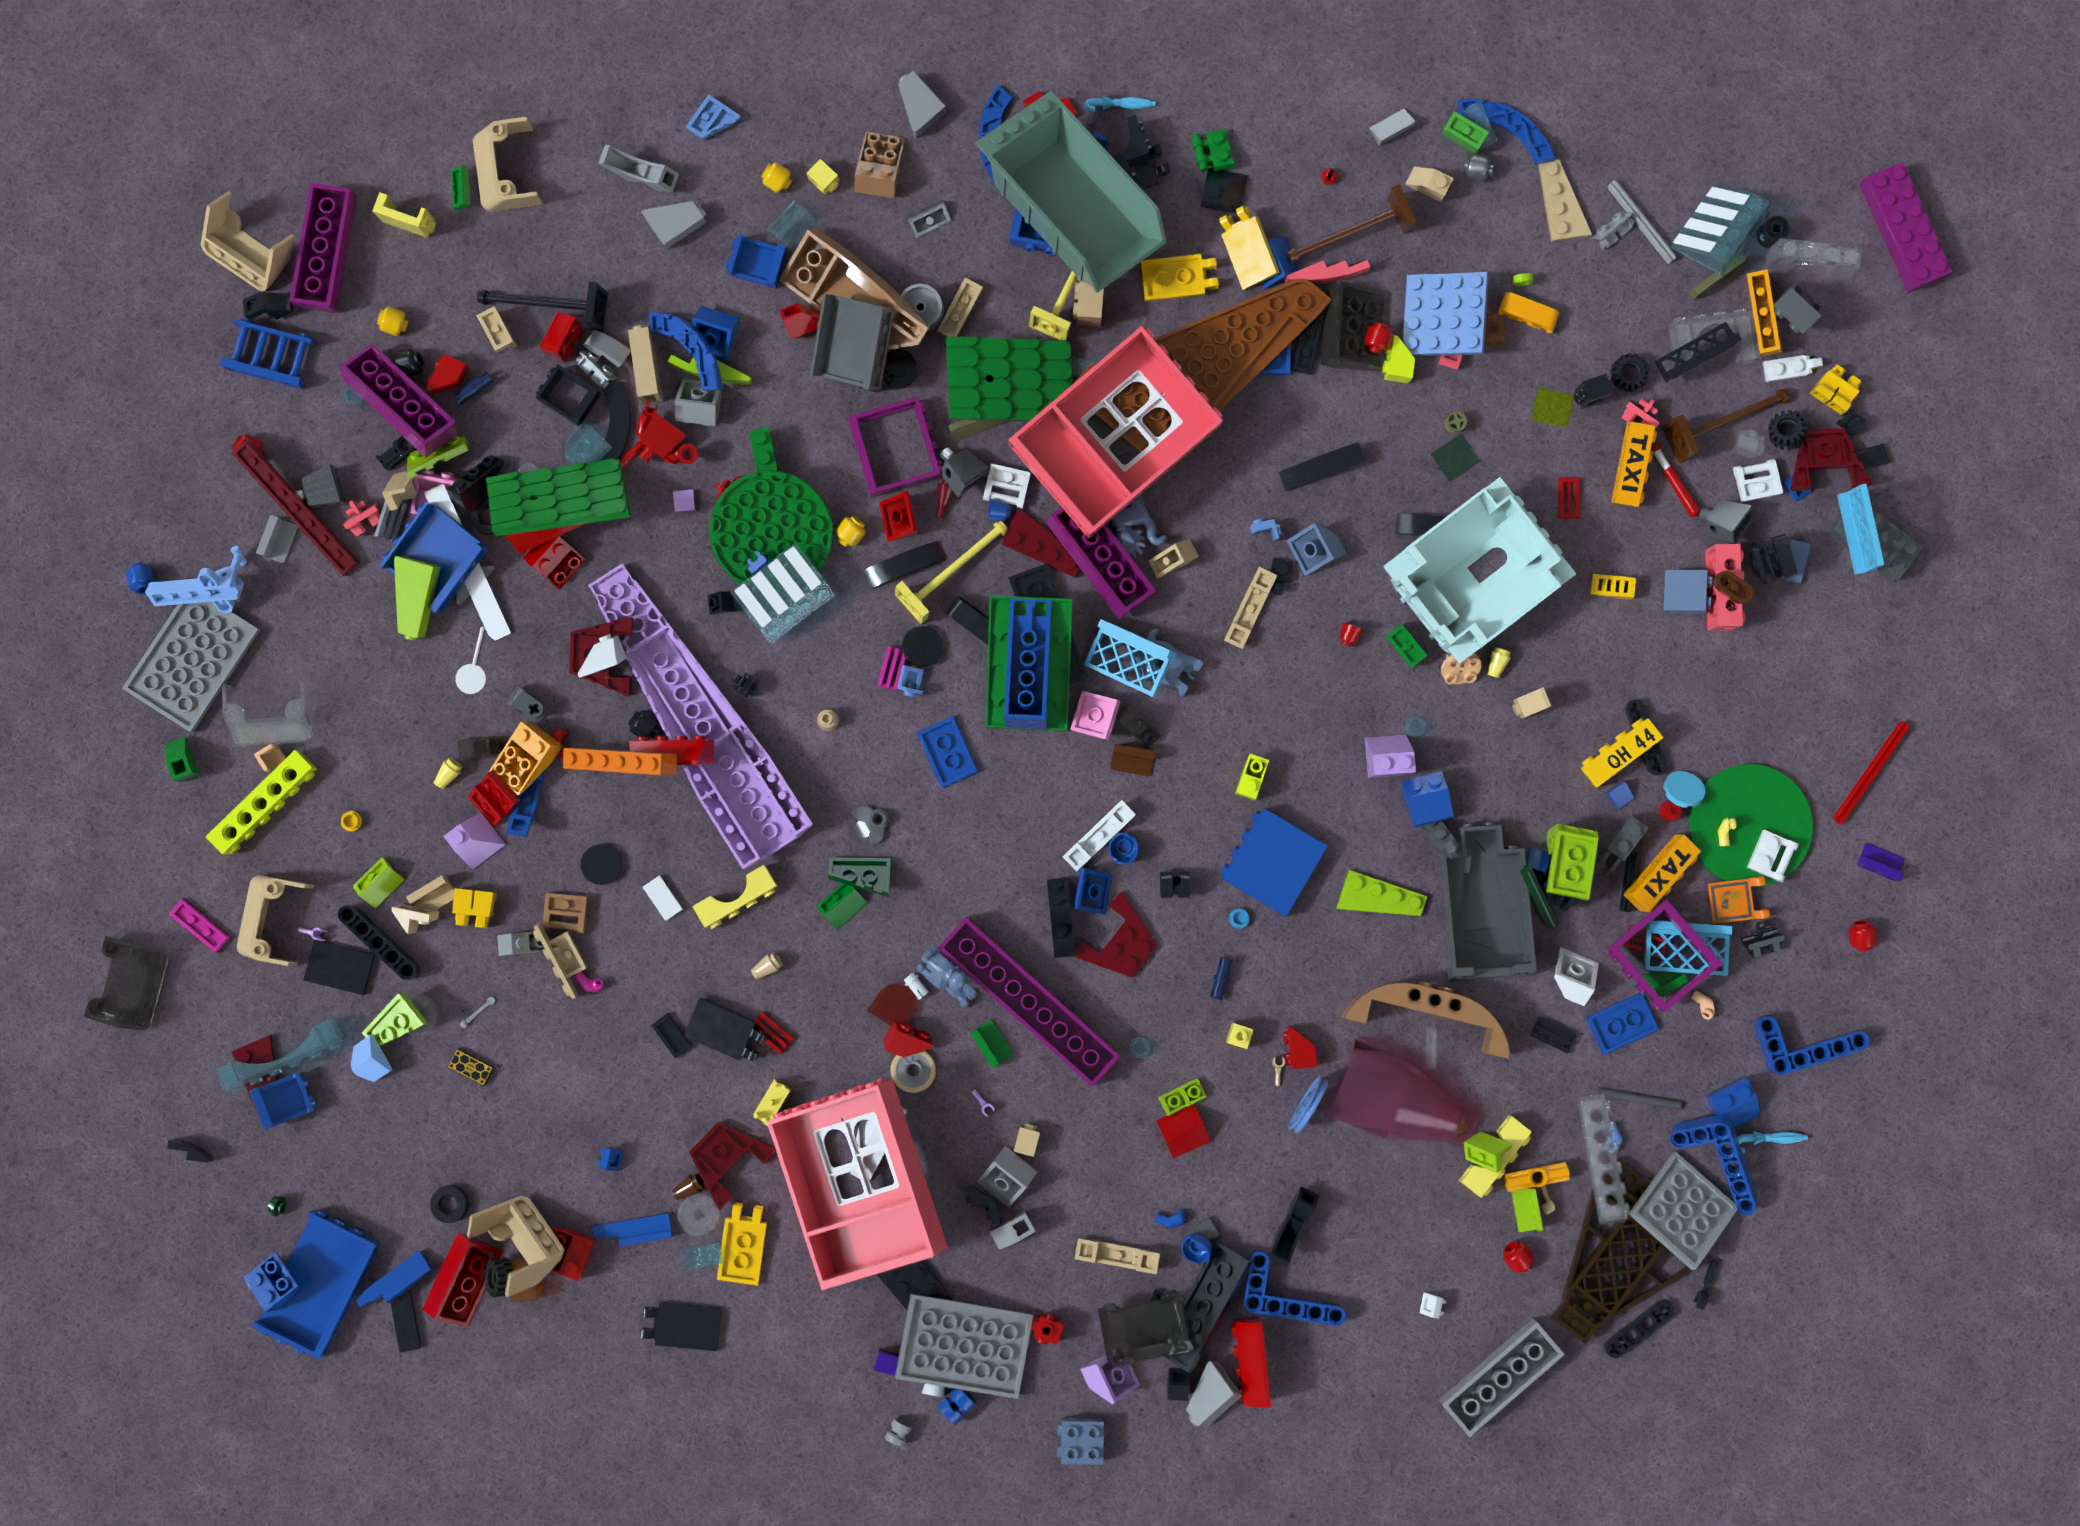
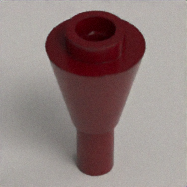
[936,480,954,518]

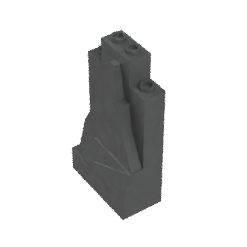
[1439,822,1537,982]

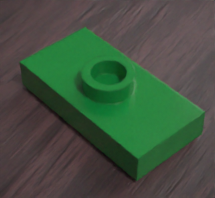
[451,165,470,210]

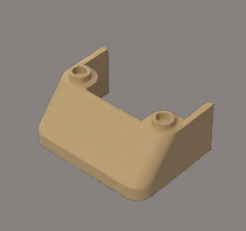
[473,117,543,212]
[201,191,295,291]
[237,875,314,966]
[467,1196,564,1297]

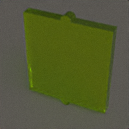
[1531,388,1573,428]

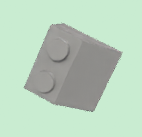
[675,379,723,426]
[977,1146,1037,1208]

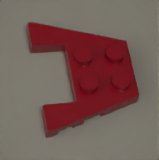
[1790,428,1872,491]
[569,616,634,696]
[1073,892,1157,978]
[689,1122,776,1210]

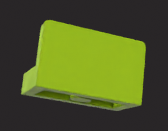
[353,857,404,908]
[1464,1131,1512,1173]
[1511,1187,1543,1232]

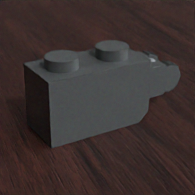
[1597,816,1648,873]

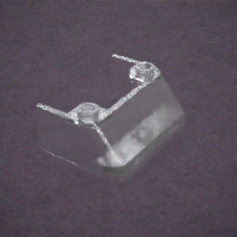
[222,678,316,747]

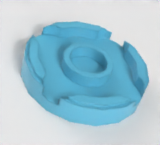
[1663,771,1706,808]

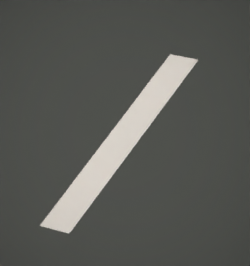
[424,484,511,640]

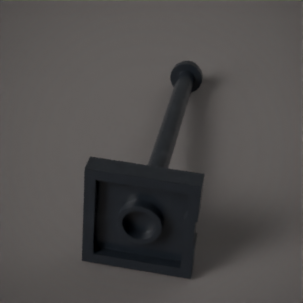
[477,282,608,332]

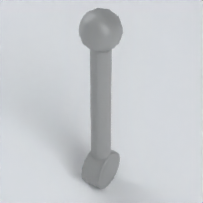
[460,997,495,1028]

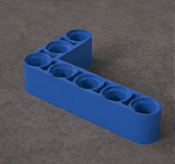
[1754,1016,1870,1075]
[1670,1114,1758,1215]
[1243,1250,1346,1325]

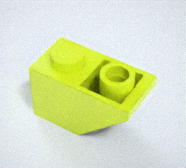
[1382,335,1415,384]
[1235,754,1269,800]

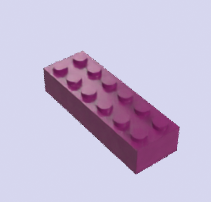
[1859,162,1952,293]
[290,183,357,313]
[340,343,457,458]
[1046,507,1156,620]

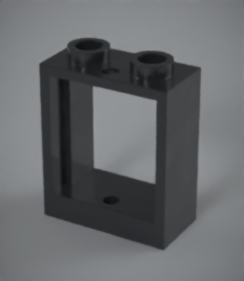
[535,364,602,428]

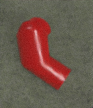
[552,728,568,760]

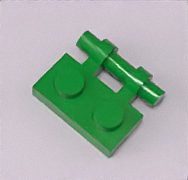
[1192,129,1234,172]

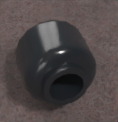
[393,349,424,377]
[628,710,660,738]

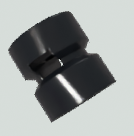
[1756,215,1790,249]
[1160,871,1190,898]

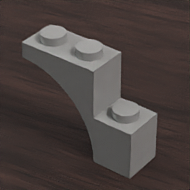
[598,145,679,193]

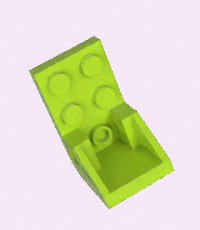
[1546,824,1599,900]

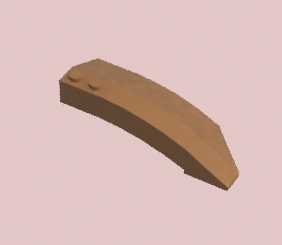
[779,228,930,350]

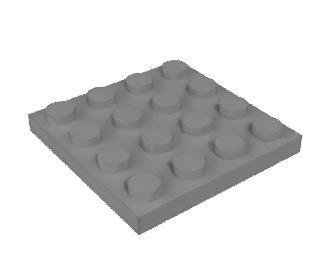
[1629,1152,1737,1271]

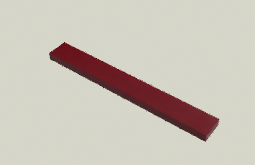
[231,439,360,576]

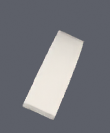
[1063,800,1136,872]

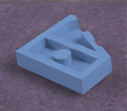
[686,94,741,140]

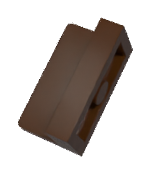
[1110,744,1155,776]

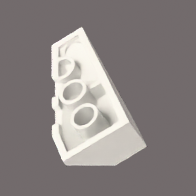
[850,1107,908,1180]

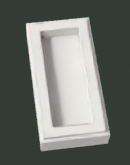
[643,875,683,921]

